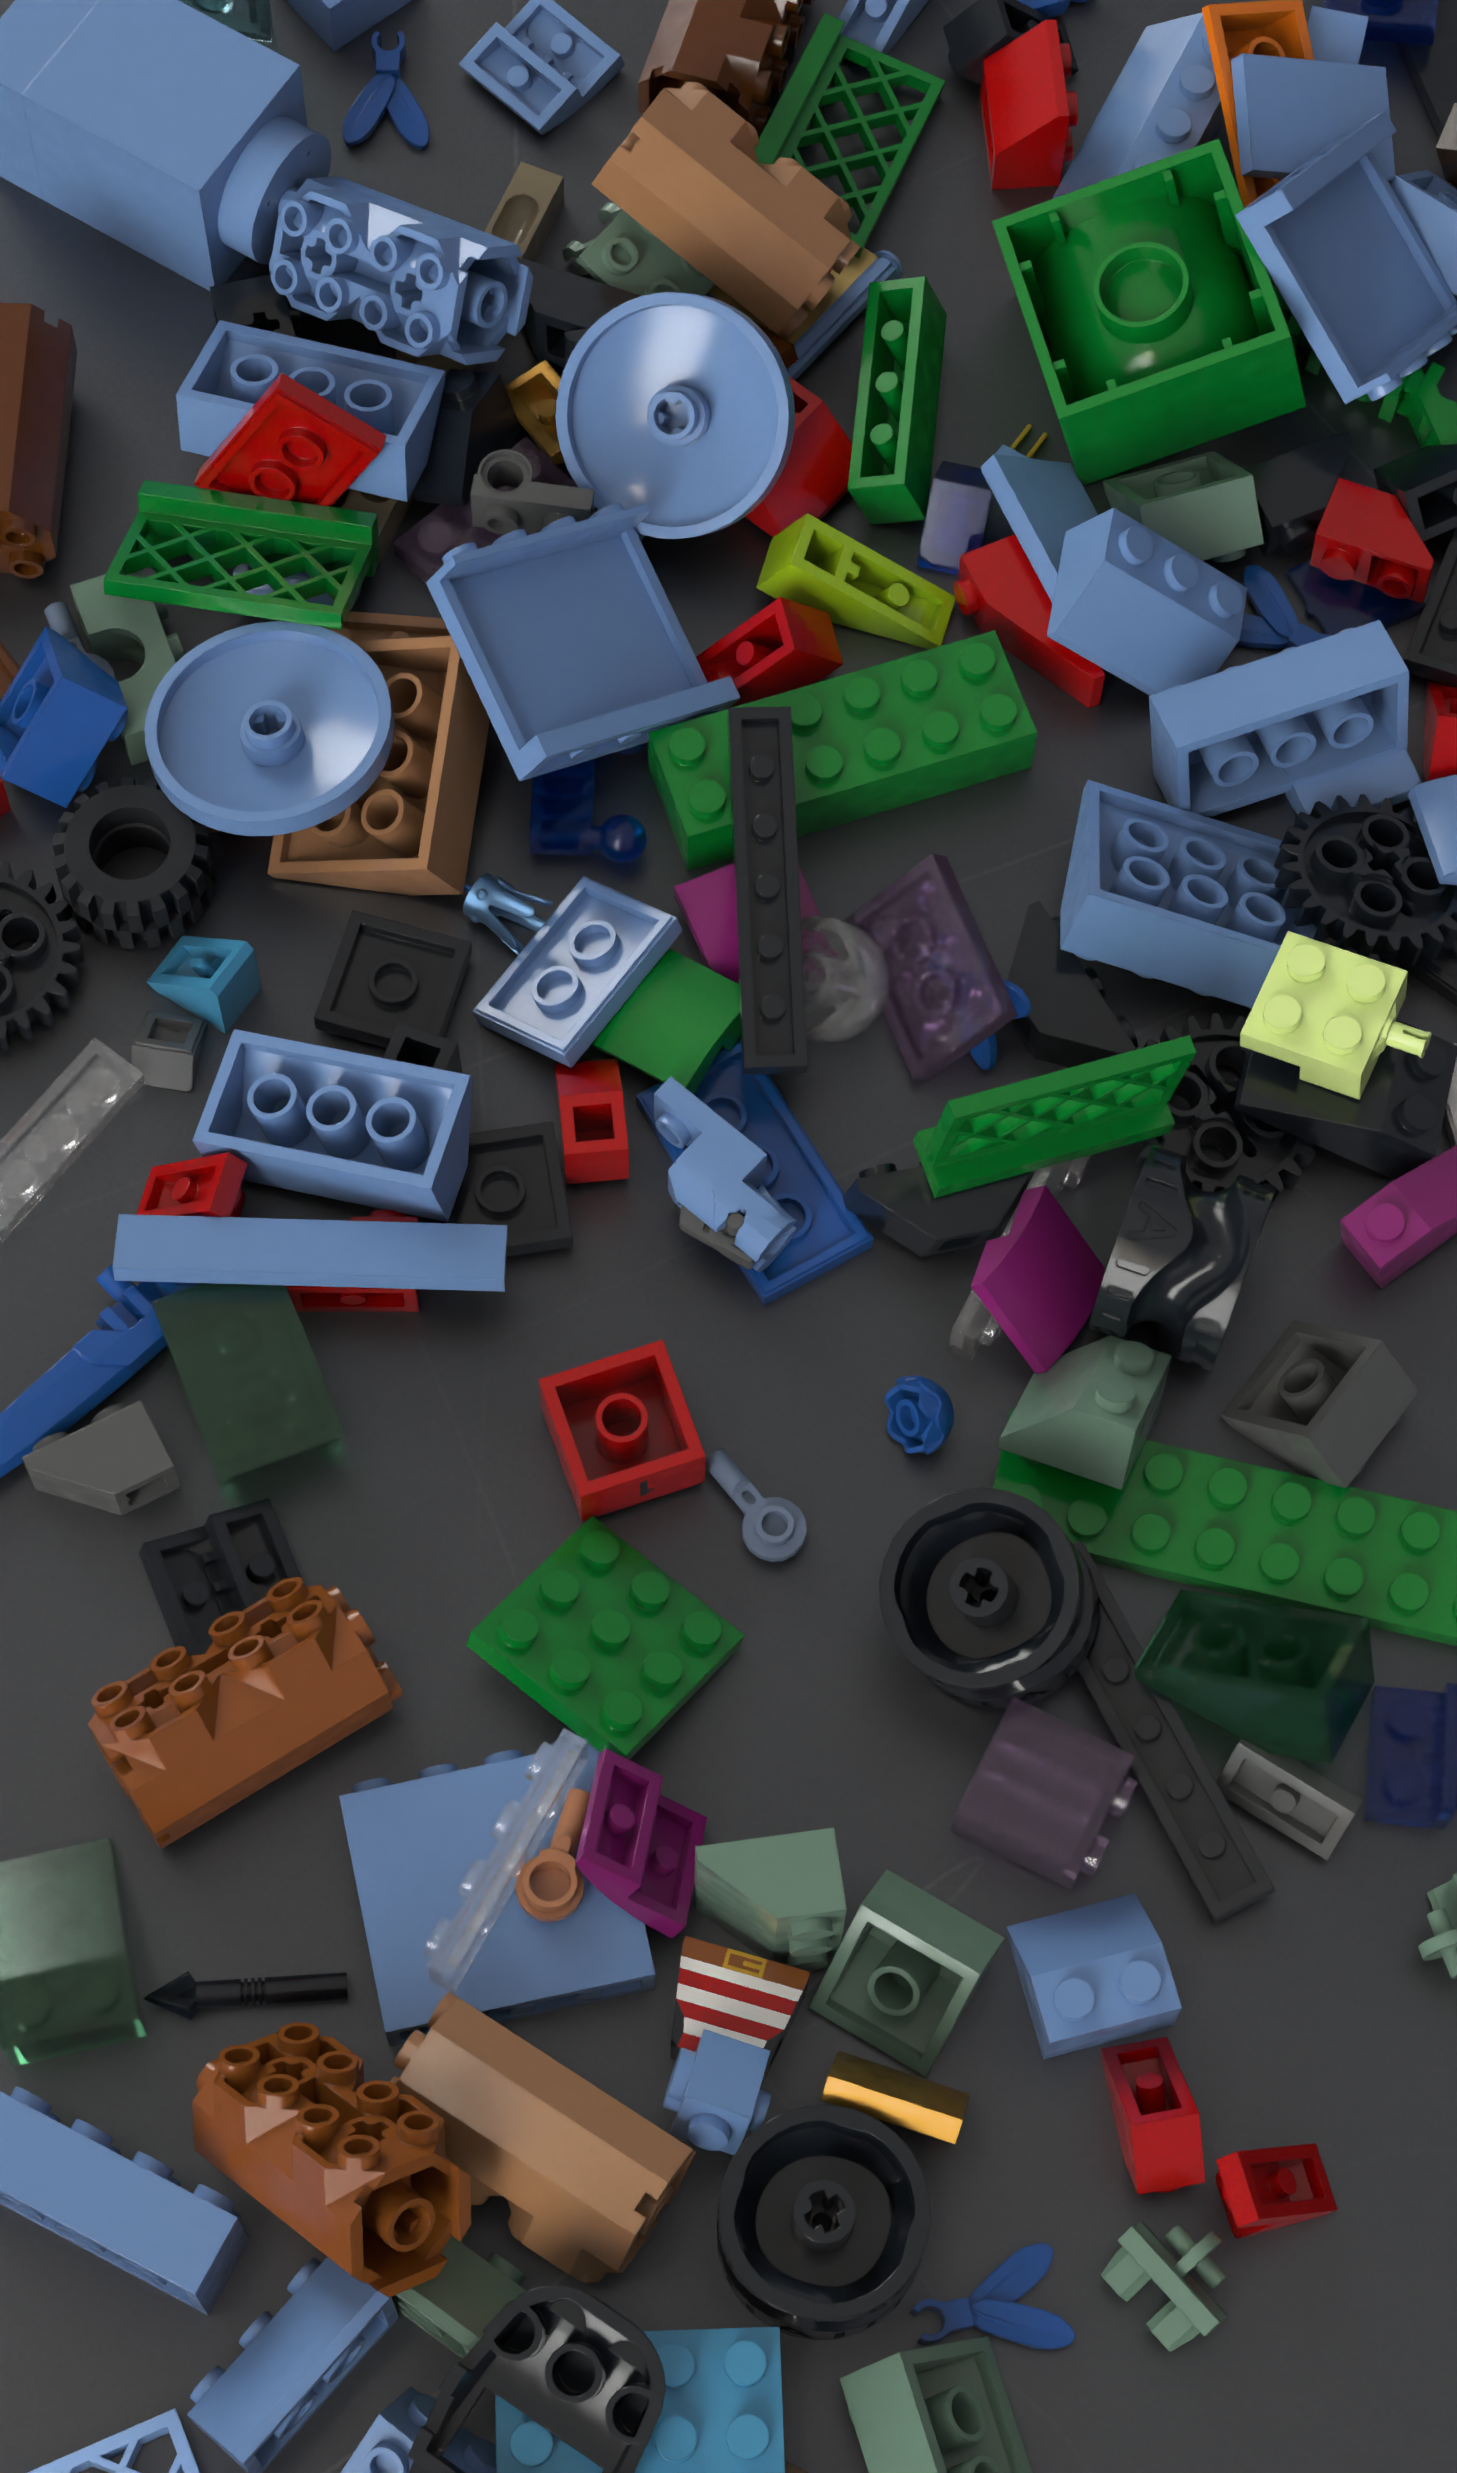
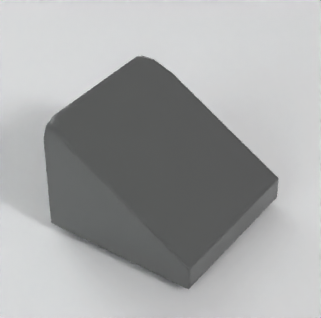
[131,1010,208,1092]

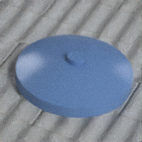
[556,292,795,539]
[144,621,395,836]

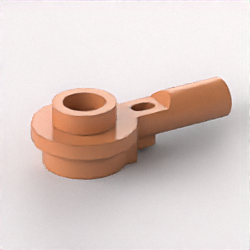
[515,1788,590,1922]

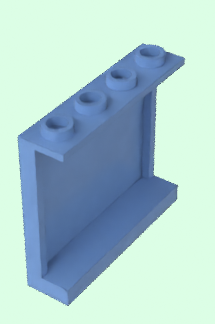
[1235,111,1457,404]
[426,503,741,782]
[339,1736,656,2047]

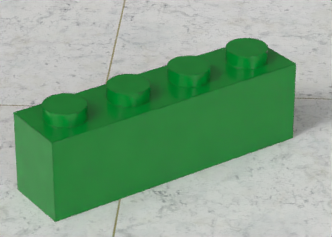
[848,276,947,525]

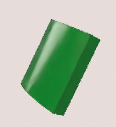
[591,948,741,1094]

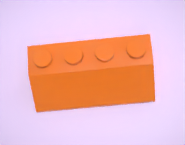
[1202,0,1314,208]

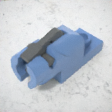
[654,1076,797,1273]

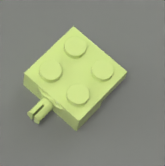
[1240,931,1431,1100]

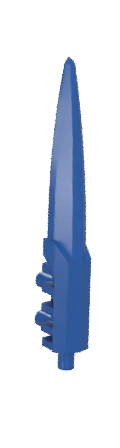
[0,1264,236,1478]

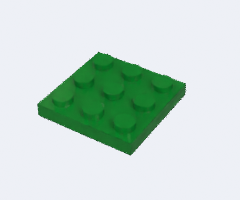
[466,1516,745,1760]

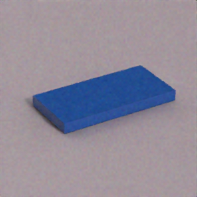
[636,1040,874,1306]

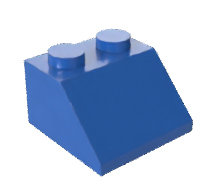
[0,626,128,808]

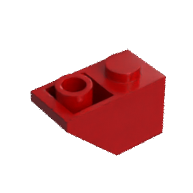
[1310,478,1434,604]
[555,1059,629,1184]

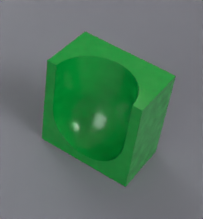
[992,138,1306,486]

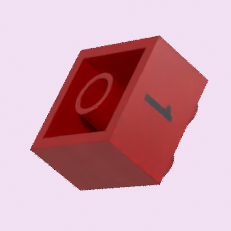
[539,1339,706,1522]

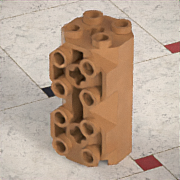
[591,82,860,341]
[390,1991,698,2283]

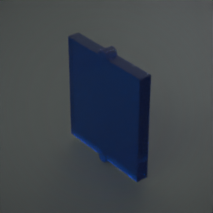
[1286,560,1425,635]

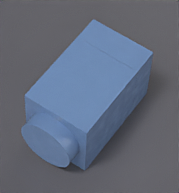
[0,0,331,291]

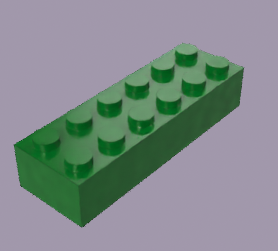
[648,630,1037,870]

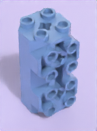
[269,176,534,365]

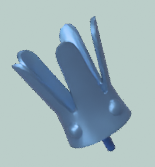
[463,873,553,955]

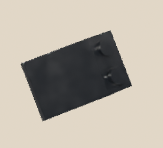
[1233,1020,1457,1180]

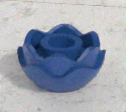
[884,1375,955,1455]

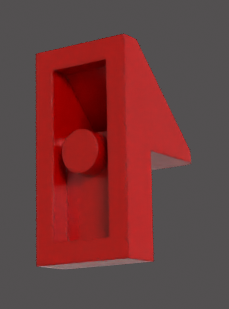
[136,1152,248,1217]
[1216,2143,1338,2238]

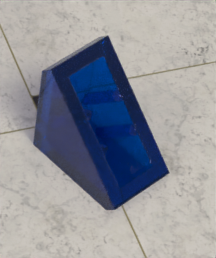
[917,461,995,575]

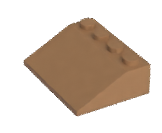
[267,636,490,896]

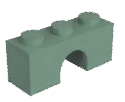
[70,570,185,766]

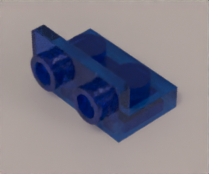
[1364,1683,1457,1829]

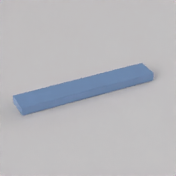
[112,1214,508,1292]

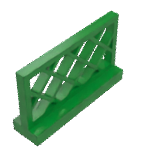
[755,13,945,258]
[103,480,379,630]
[913,1035,1197,1198]

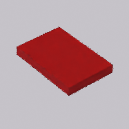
[194,373,386,507]

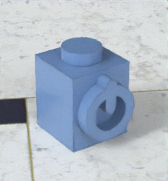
[663,2029,772,2155]

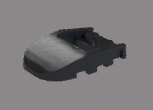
[408,2285,666,2473]

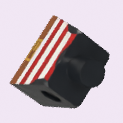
[670,1936,810,2084]

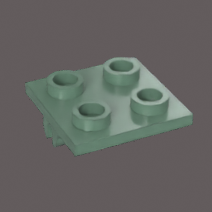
[562,202,715,296]

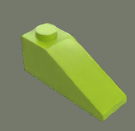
[756,513,956,649]

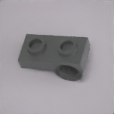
[470,449,595,535]

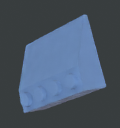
[1060,780,1317,1009]

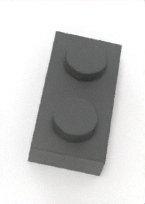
[1216,1730,1363,1860]

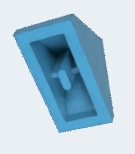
[146,936,262,1034]

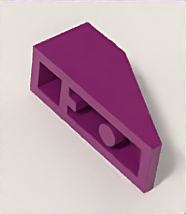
[1340,1145,1457,1289]

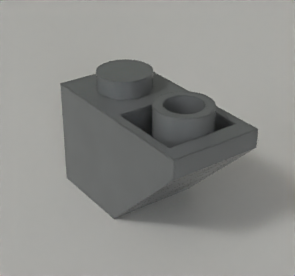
[21,1400,181,1516]

